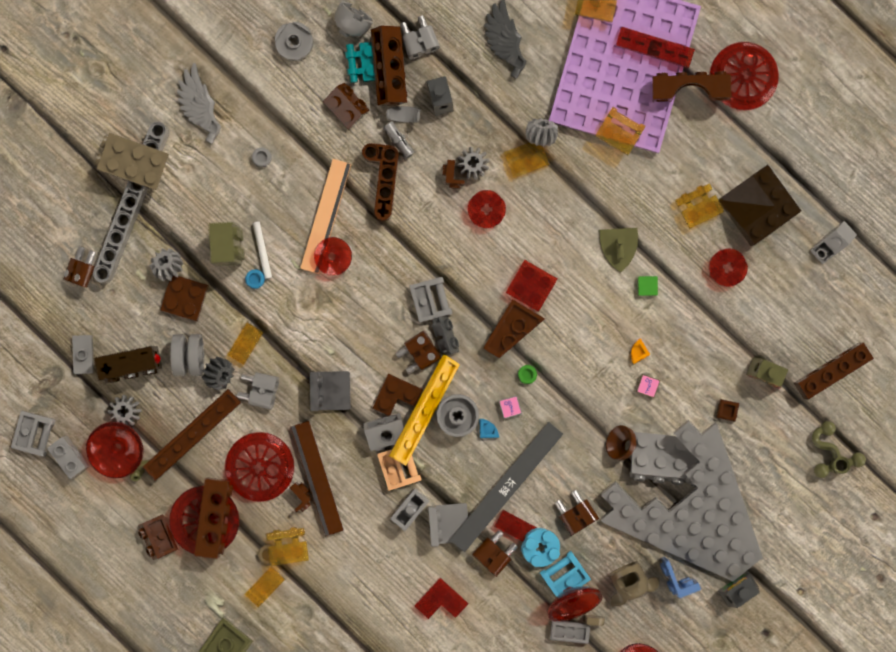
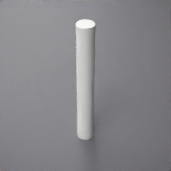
[252,222,272,279]

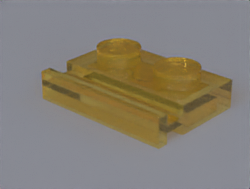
[504,143,549,179]

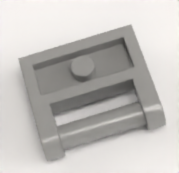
[410,277,453,323]
[11,411,56,457]

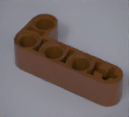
[362,143,399,221]

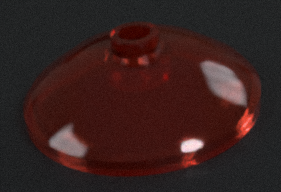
[86,422,144,478]
[547,586,603,621]

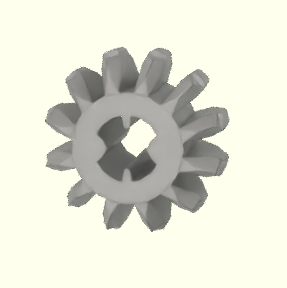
[525,118,558,147]
[457,147,489,180]
[149,248,184,281]
[108,395,142,428]

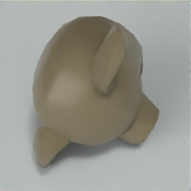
[610,561,660,607]

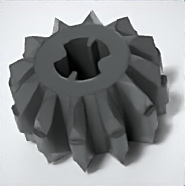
[202,357,235,390]

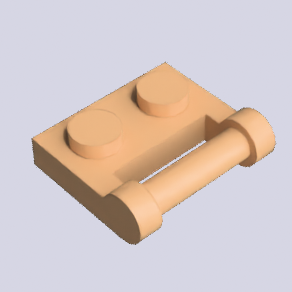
[377,449,422,491]

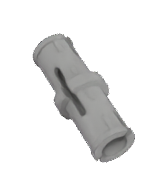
[383,121,415,159]

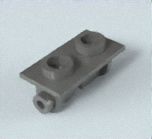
[431,315,459,355]

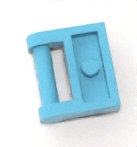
[540,551,591,601]

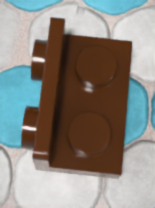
[138,514,178,560]

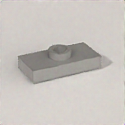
[72,335,94,374]
[550,620,590,644]

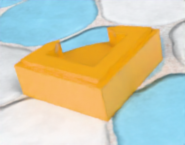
[631,338,650,364]

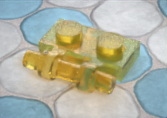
[675,183,724,229]
[266,527,309,566]

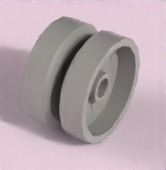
[171,334,204,376]
[437,394,479,437]

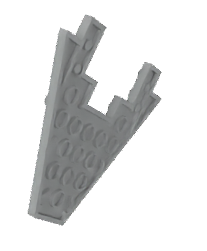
[601,420,763,582]

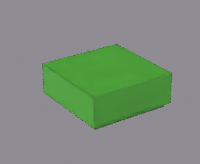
[638,276,658,296]

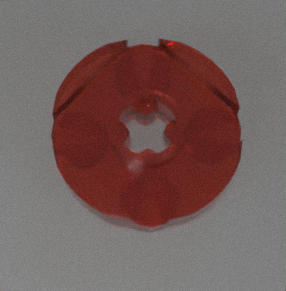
[468,190,506,229]
[708,248,748,287]

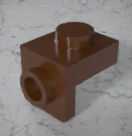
[442,160,465,189]
[290,482,312,513]

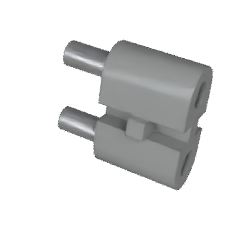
[400,16,440,59]
[237,372,279,410]

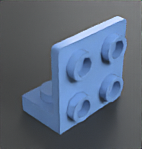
[659,556,701,598]

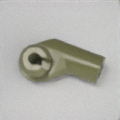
[129,460,149,482]

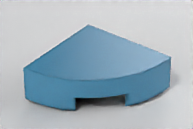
[480,419,499,438]

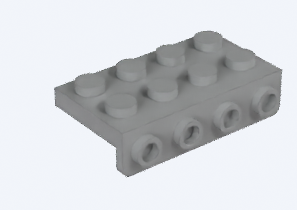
[629,432,698,487]

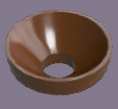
[606,425,637,460]

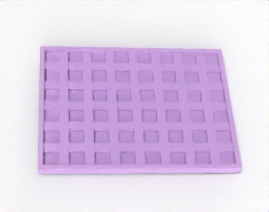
[549,0,701,153]

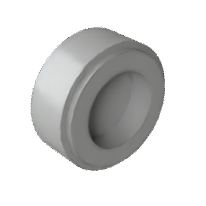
[252,147,272,167]

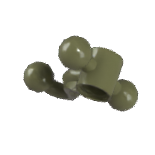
[812,421,866,478]

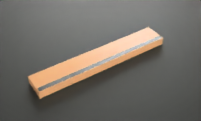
[300,159,351,274]

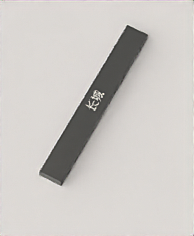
[450,422,563,552]

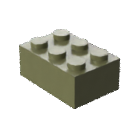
[209,222,245,266]

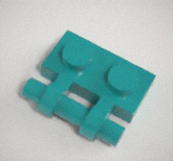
[345,42,375,83]

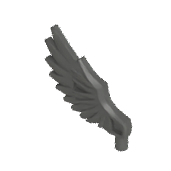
[484,0,527,79]

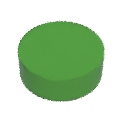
[518,365,537,384]

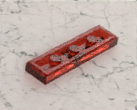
[615,27,695,68]

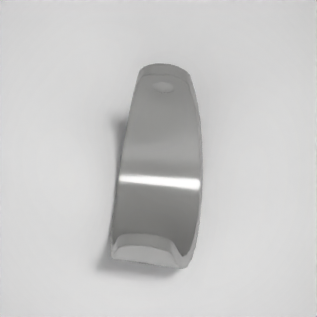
[386,106,421,123]

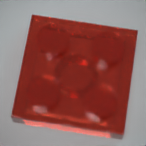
[506,260,558,312]

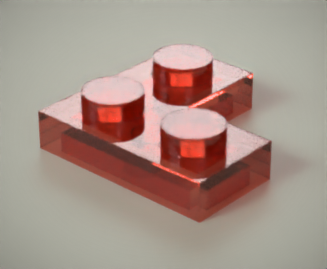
[414,577,469,619]

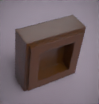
[716,399,740,422]

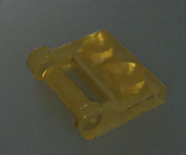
[595,107,646,156]

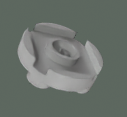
[275,22,313,61]

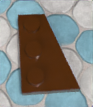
[483,299,545,358]

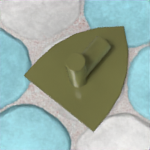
[599,228,638,273]

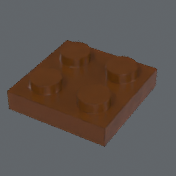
[160,276,209,322]

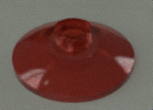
[314,237,352,275]

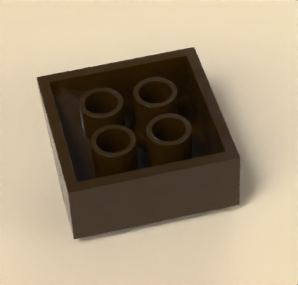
[718,165,801,246]

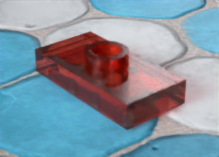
[494,509,537,542]

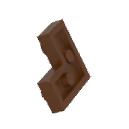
[373,373,423,416]

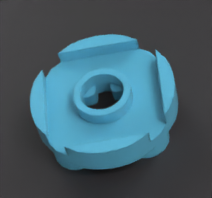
[521,527,560,567]

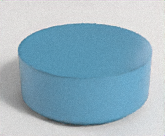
[245,269,265,289]

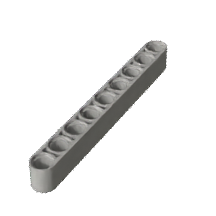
[93,122,169,283]

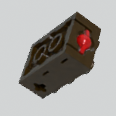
[94,346,163,384]

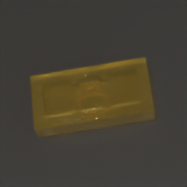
[228,322,264,365]
[245,566,285,608]

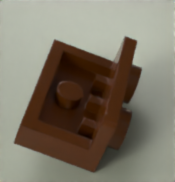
[323,83,370,130]

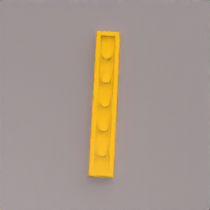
[389,355,460,466]

